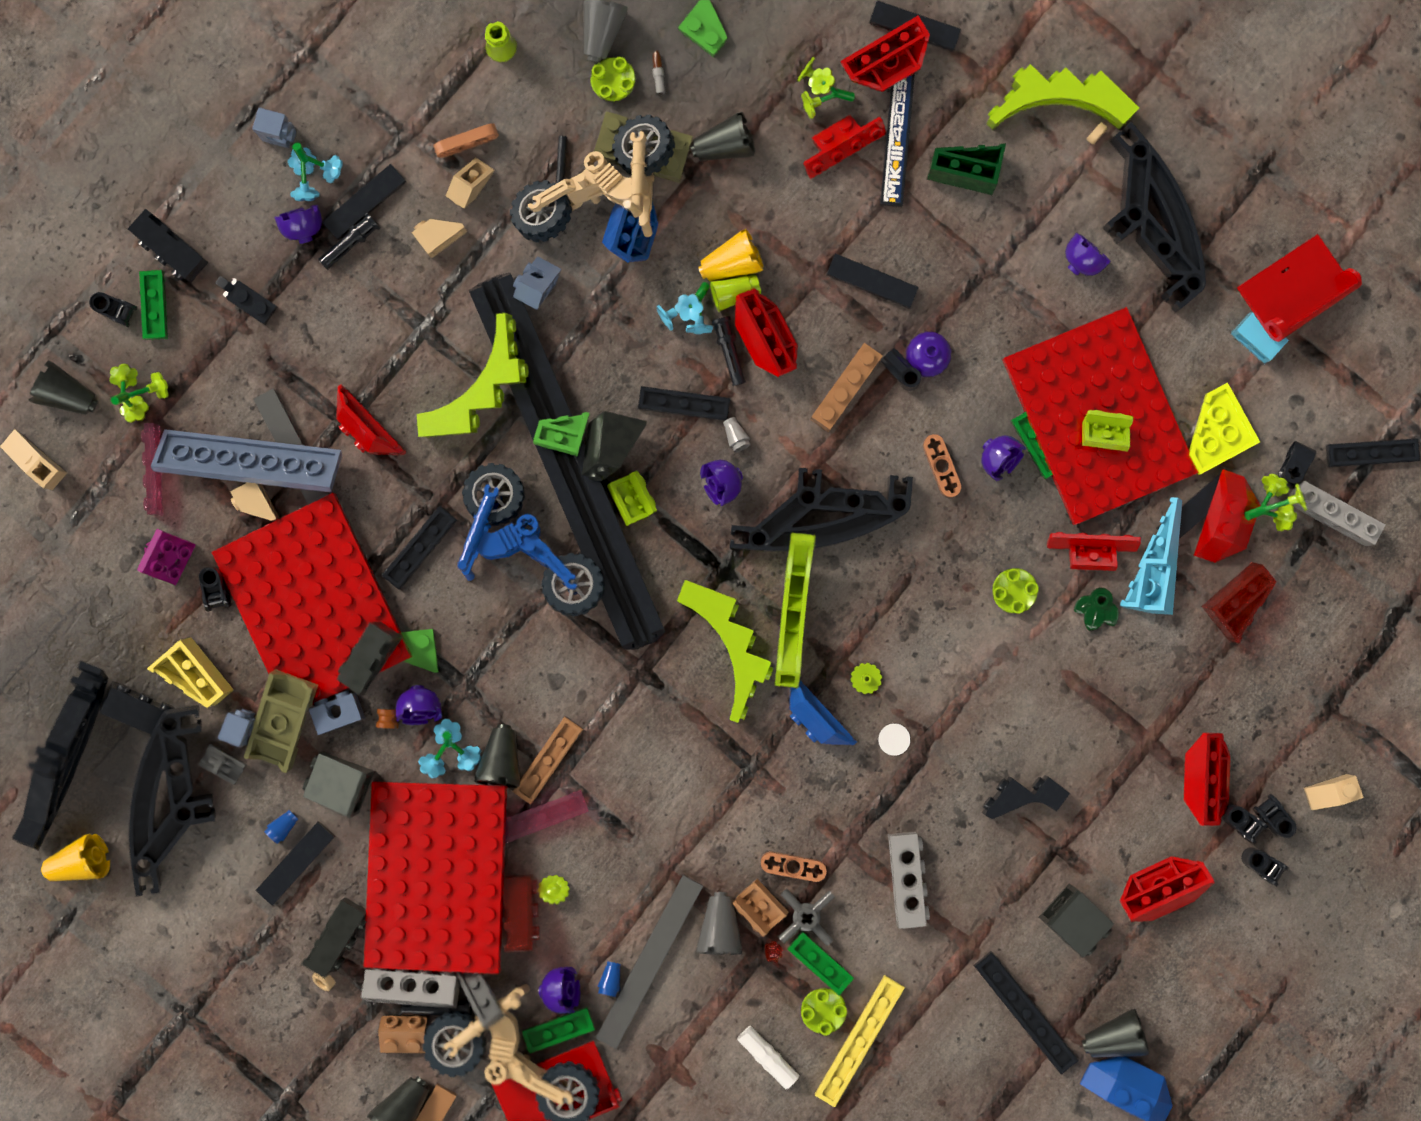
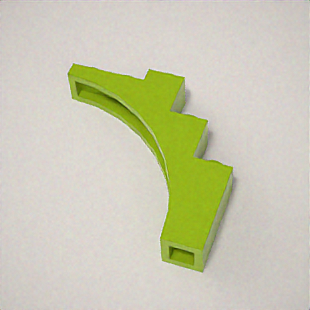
[986,64,1139,130]
[416,313,529,437]
[775,533,815,688]
[677,580,773,723]

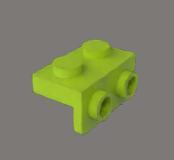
[1082,410,1133,451]
[607,470,657,526]

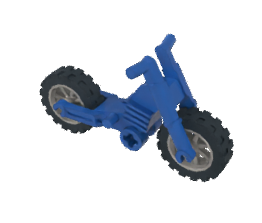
[458,463,604,616]

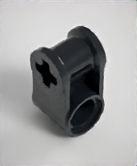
[89,292,138,328]
[1278,441,1317,486]
[199,567,231,612]
[1253,794,1297,838]
[1222,804,1268,845]
[1241,847,1289,887]

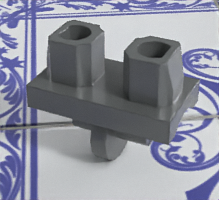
[198,744,247,785]

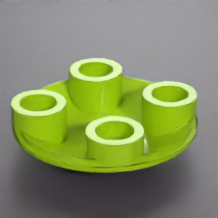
[591,57,635,101]
[992,568,1039,614]
[801,988,847,1035]

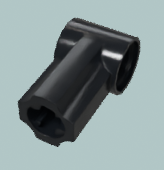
[880,348,921,391]

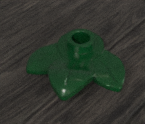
[1074,587,1119,631]

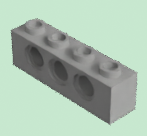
[1290,481,1385,546]
[888,832,930,929]
[361,968,460,1009]

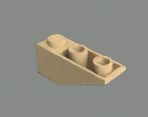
[0,429,67,490]

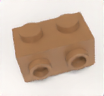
[733,879,788,937]
[378,1016,427,1053]

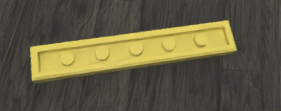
[815,975,905,1107]

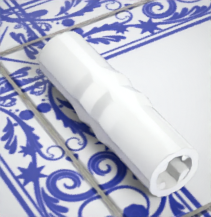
[737,1026,799,1089]

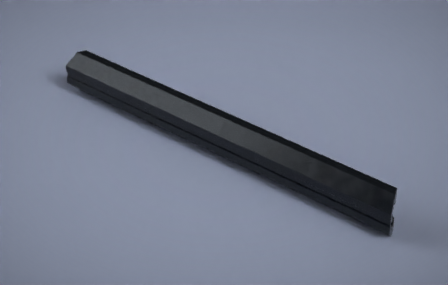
[469,272,666,650]

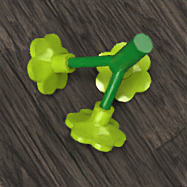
[797,57,855,119]
[109,364,168,423]
[1244,474,1308,531]

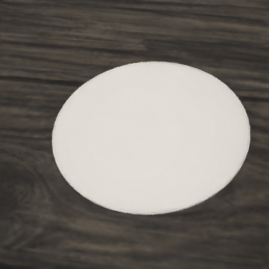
[878,724,910,756]

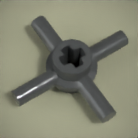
[778,888,835,946]

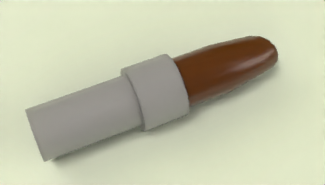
[652,50,665,95]

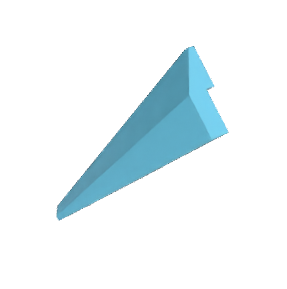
[1120,497,1182,615]

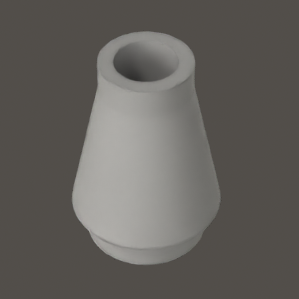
[723,417,751,453]

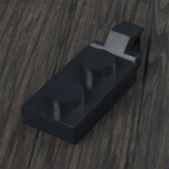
[215,276,278,325]

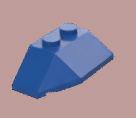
[602,203,659,262]
[789,679,857,745]
[1080,1056,1173,1121]

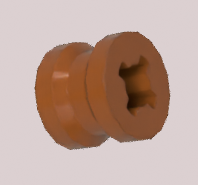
[376,709,399,729]

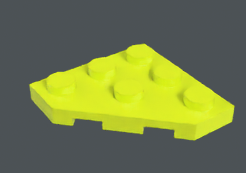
[1189,383,1260,475]

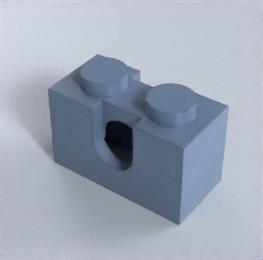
[252,107,296,148]
[513,256,561,310]
[309,690,365,735]
[217,709,256,747]

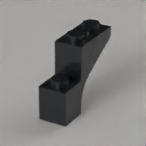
[982,775,1070,819]

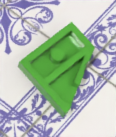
[678,0,727,57]
[533,412,590,456]
[401,629,439,673]

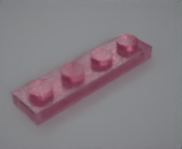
[141,423,163,516]
[505,790,589,844]

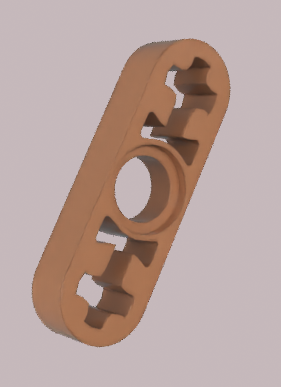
[434,124,499,158]
[923,434,961,498]
[761,851,826,882]

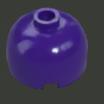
[274,205,322,244]
[1065,232,1111,276]
[906,332,951,377]
[981,435,1026,481]
[700,460,743,506]
[396,685,442,725]
[539,967,581,1014]

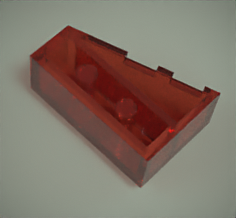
[1201,562,1277,644]
[503,874,540,952]

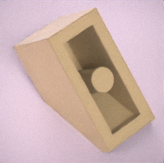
[446,158,494,208]
[412,219,467,259]
[230,483,280,521]
[1304,774,1363,810]

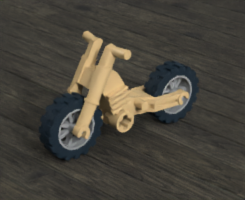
[510,115,675,242]
[422,984,600,1121]

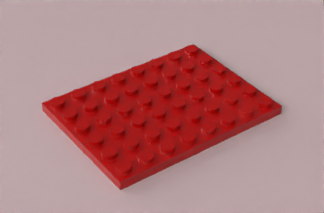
[1002,307,1198,525]
[212,493,412,705]
[364,782,507,974]

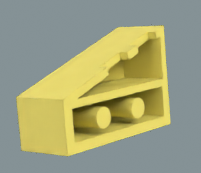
[147,637,234,708]

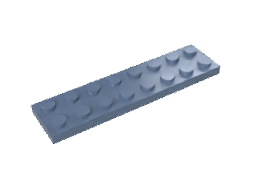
[151,429,342,492]

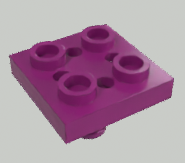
[137,529,196,585]

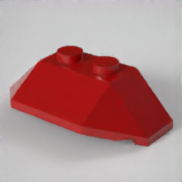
[840,16,930,92]
[735,288,798,377]
[336,384,406,455]
[1194,469,1261,563]
[1184,733,1230,826]
[1120,856,1215,922]

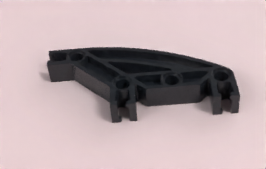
[1103,122,1206,313]
[729,468,913,552]
[12,661,108,851]
[129,705,216,897]

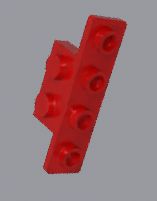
[803,115,886,179]
[1047,532,1141,571]

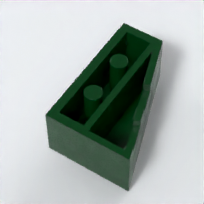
[926,143,1006,195]

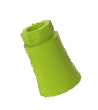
[485,21,517,62]
[710,274,761,312]

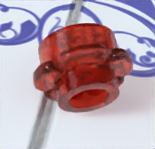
[765,941,783,963]

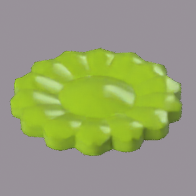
[850,663,882,694]
[538,875,570,904]

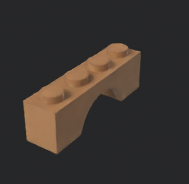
[810,343,883,433]

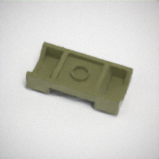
[594,111,693,183]
[244,669,318,773]

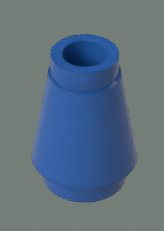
[264,810,299,844]
[597,961,621,997]

